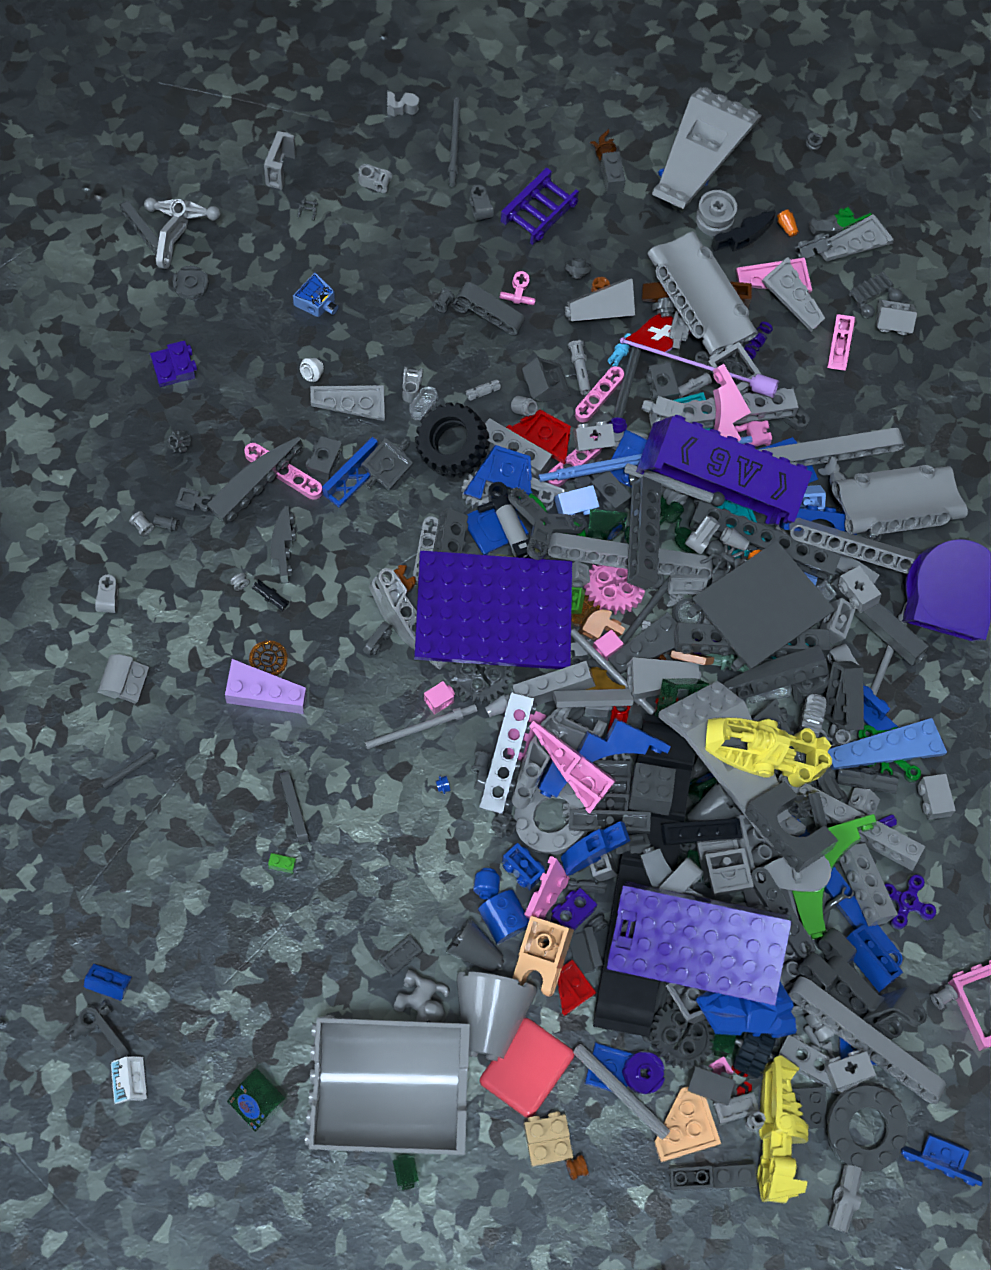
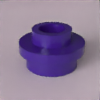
[609,417,627,433]

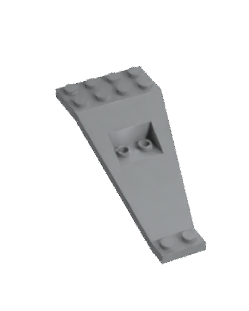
[652,87,762,209]
[659,681,806,847]

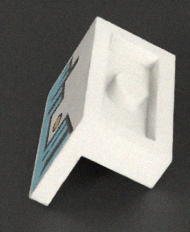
[111,1056,147,1104]

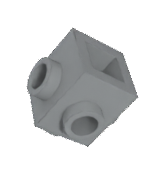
[848,788,880,816]

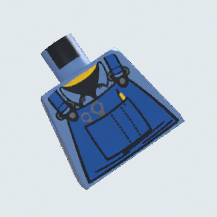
[293,273,338,317]

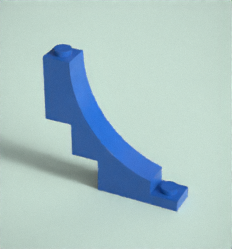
[538,718,671,798]

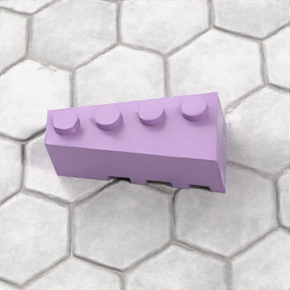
[225,659,307,714]

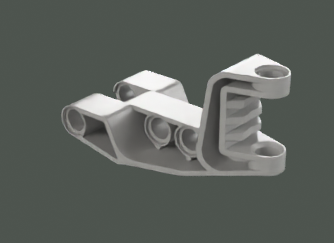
[369,568,448,670]
[512,707,607,809]

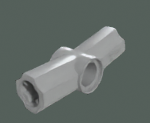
[829,1165,863,1233]

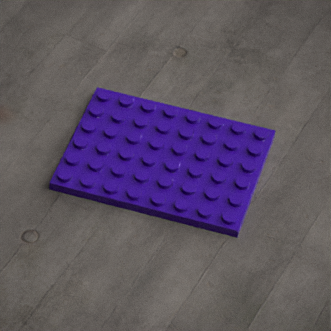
[414,550,572,669]

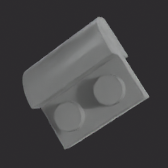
[97,654,149,704]

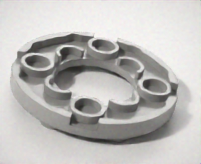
[514,781,588,855]

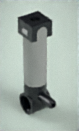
[477,482,535,559]

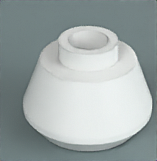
[300,358,324,382]

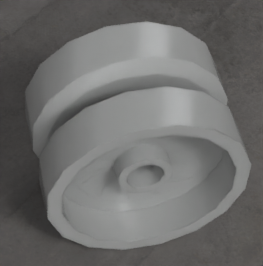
[696,190,737,236]

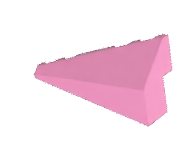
[529,720,617,814]

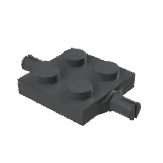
[360,438,413,490]

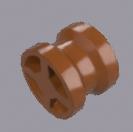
[591,277,610,292]
[566,1155,589,1181]

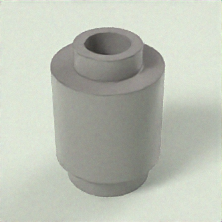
[511,396,538,416]

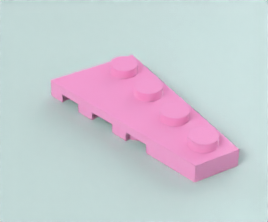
[735,258,812,293]

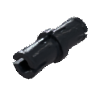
[252,579,289,611]

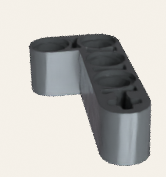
[452,282,525,335]

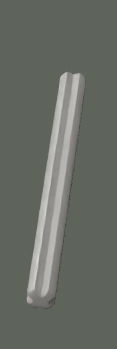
[573,1044,670,1140]

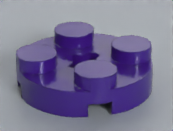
[622,1052,665,1095]

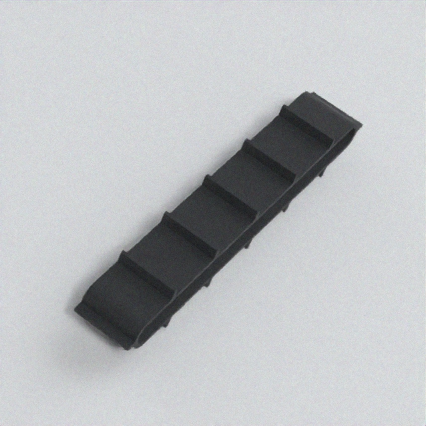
[593,714,695,1037]

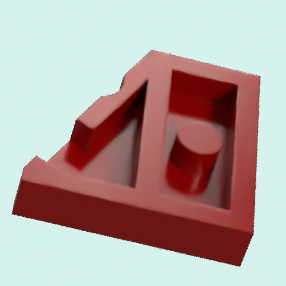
[558,959,597,1017]

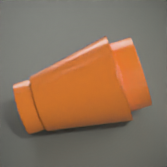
[777,210,799,237]

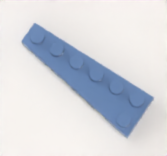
[828,718,947,770]

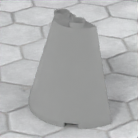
[457,972,537,1061]

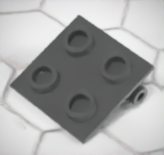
[792,1086,827,1129]

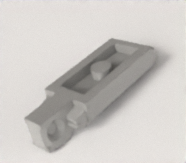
[670,309,690,349]

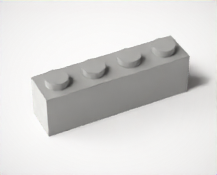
[513,661,596,706]

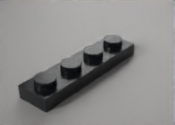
[661,818,742,845]

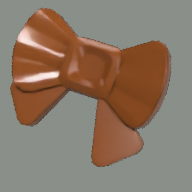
[394,565,416,593]

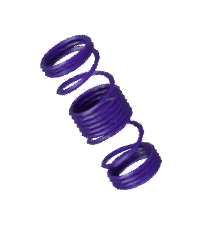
[744,321,773,359]

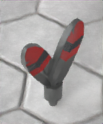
[731,1066,763,1096]

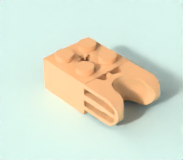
[512,916,574,997]

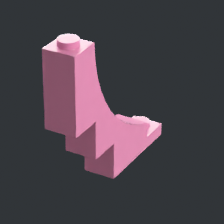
[713,364,751,441]

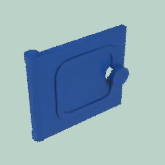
[610,430,654,488]
[467,509,529,555]

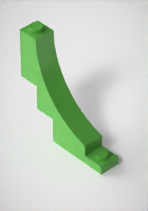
[792,814,877,940]

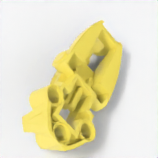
[706,718,832,787]
[757,1055,808,1203]

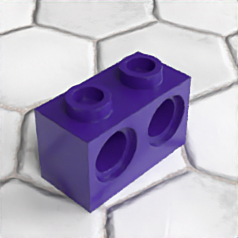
[551,888,598,931]

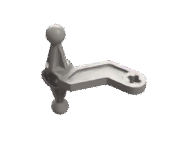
[144,198,220,269]

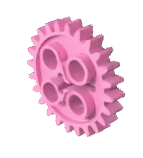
[584,564,645,615]

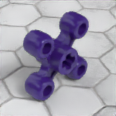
[884,874,937,930]

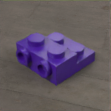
[150,340,197,387]

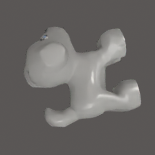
[394,970,450,1023]

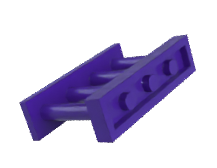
[500,167,579,245]

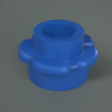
[436,776,451,794]

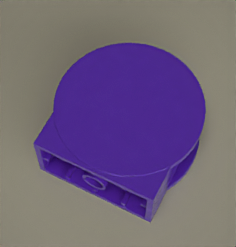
[902,539,991,642]

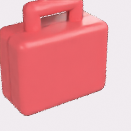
[480,1018,575,1118]

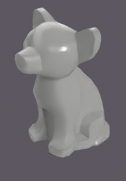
[818,457,846,498]

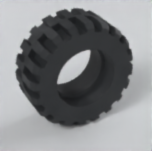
[415,402,490,477]

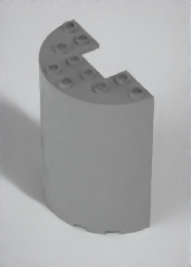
[305,1018,470,1155]

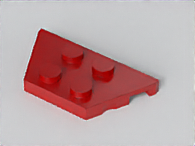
[506,409,571,464]

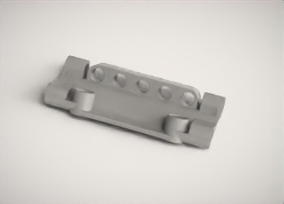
[648,231,758,356]
[832,465,968,535]

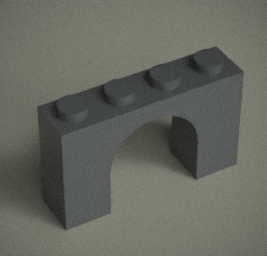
[745,781,838,873]

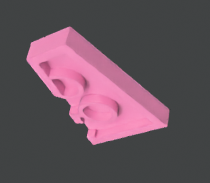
[524,856,570,920]

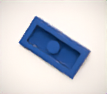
[84,963,132,1001]

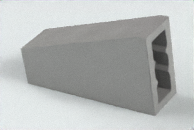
[565,278,635,321]
[627,657,701,700]

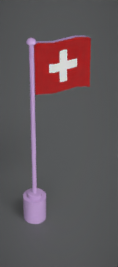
[620,315,779,398]

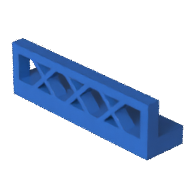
[322,437,378,508]

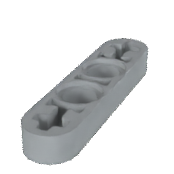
[413,516,439,585]

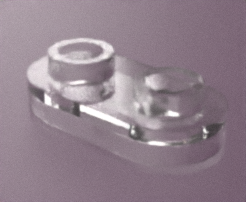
[409,386,437,420]

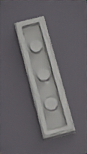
[553,689,634,708]

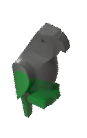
[809,207,872,237]

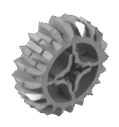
[796,694,827,738]

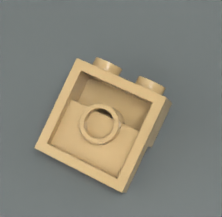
[523,1112,573,1167]

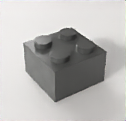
[628,763,676,816]

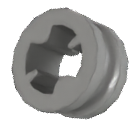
[230,573,250,591]

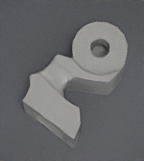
[387,91,419,117]

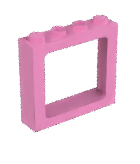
[948,960,991,1051]

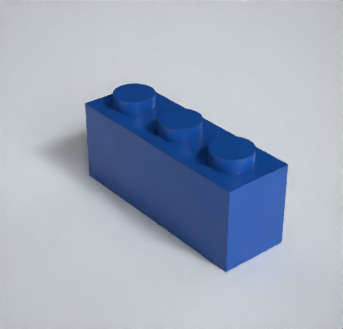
[846,925,904,992]

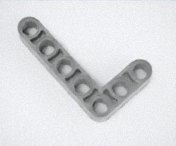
[621,858,704,938]

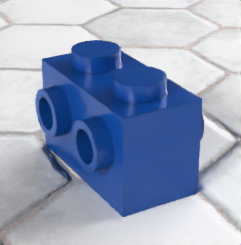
[502,843,546,891]

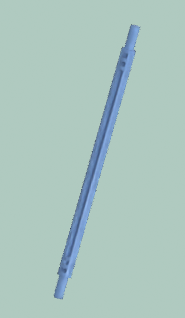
[538,435,753,482]

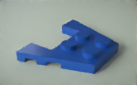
[463,445,532,512]

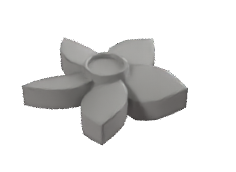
[667,594,689,612]

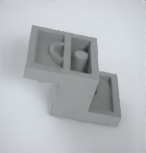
[696,840,754,896]

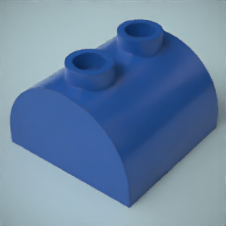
[478,890,529,945]

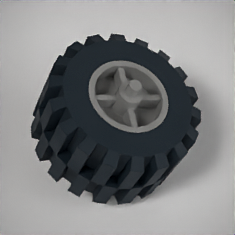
[733,1032,776,1079]

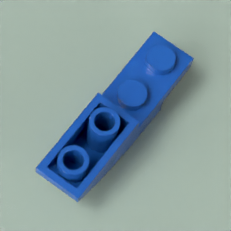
[561,821,630,876]

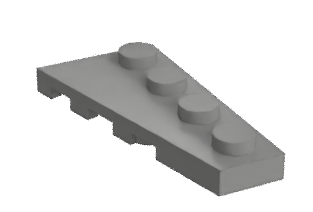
[816,214,894,261]
[762,257,825,332]
[310,385,385,421]

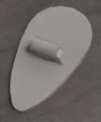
[758,856,831,892]

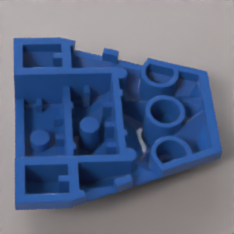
[696,982,797,1038]

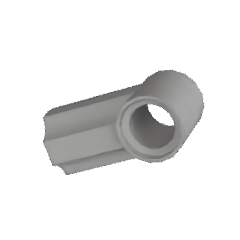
[685,515,720,555]

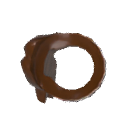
[590,129,617,162]

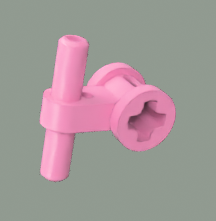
[499,271,535,305]

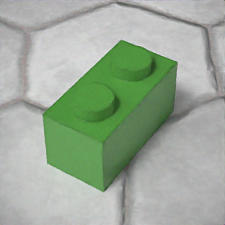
[571,587,585,614]
[268,853,296,874]

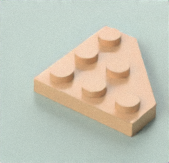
[654,1086,721,1163]

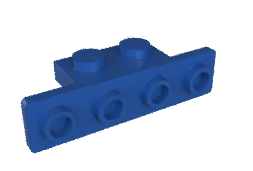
[863,685,899,730]
[901,1133,983,1186]

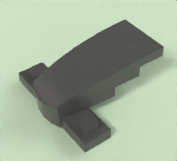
[569,760,651,834]

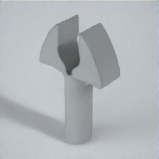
[804,1025,833,1055]

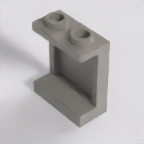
[264,131,296,190]

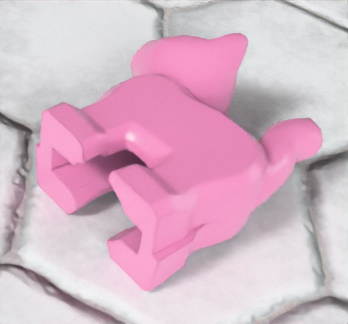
[735,421,772,446]

